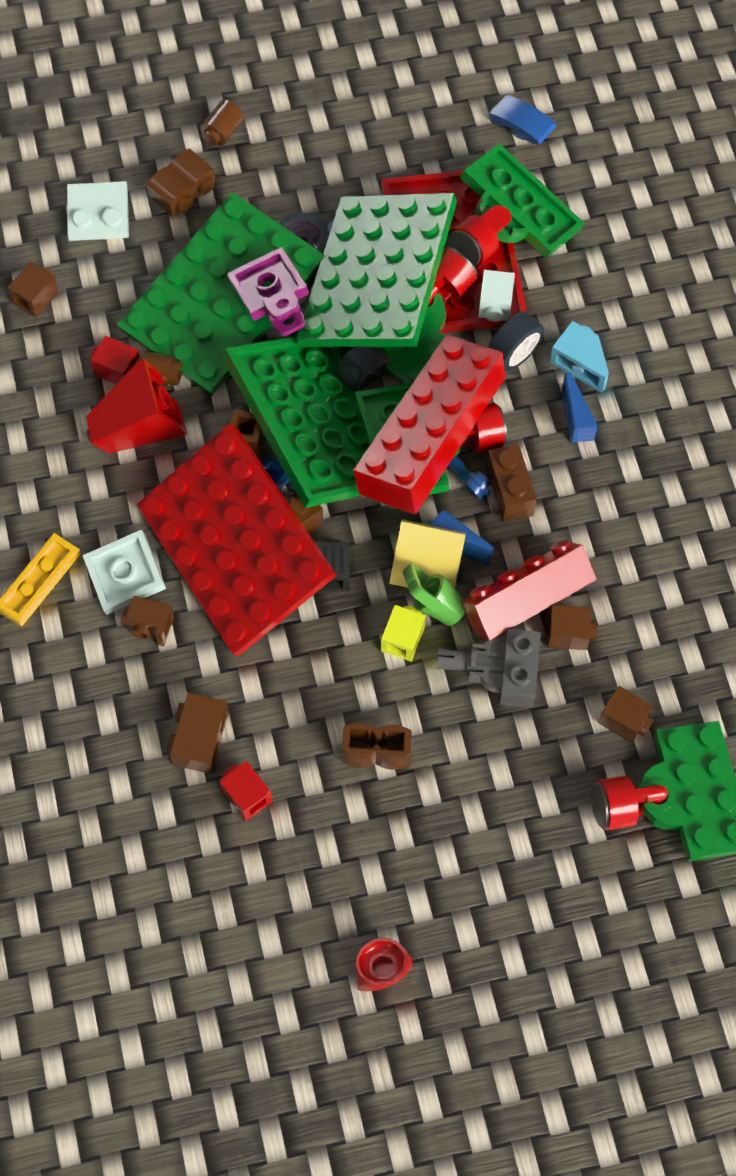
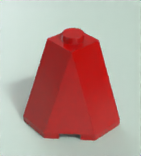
[86,359,187,454]

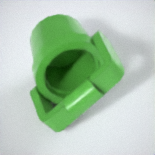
[403,563,465,626]

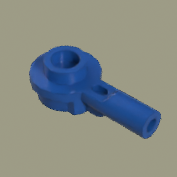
[448,456,491,500]

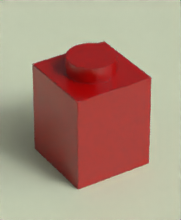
[90,336,139,384]
[219,761,272,822]

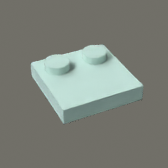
[67,181,129,241]
[83,530,166,615]

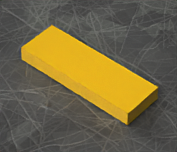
[0,533,81,627]

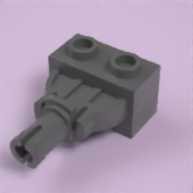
[437,629,541,708]

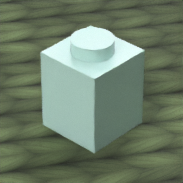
[478,270,515,321]

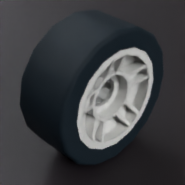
[488,311,545,372]

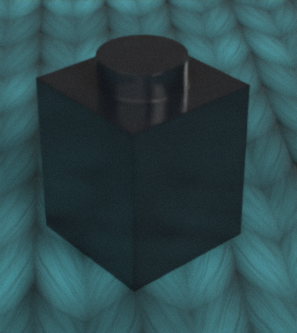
[334,347,390,392]

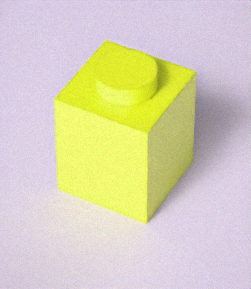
[381,605,426,662]

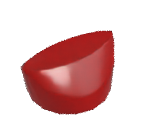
[355,938,413,992]

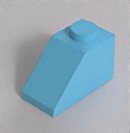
[550,321,609,393]

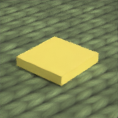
[389,520,466,588]

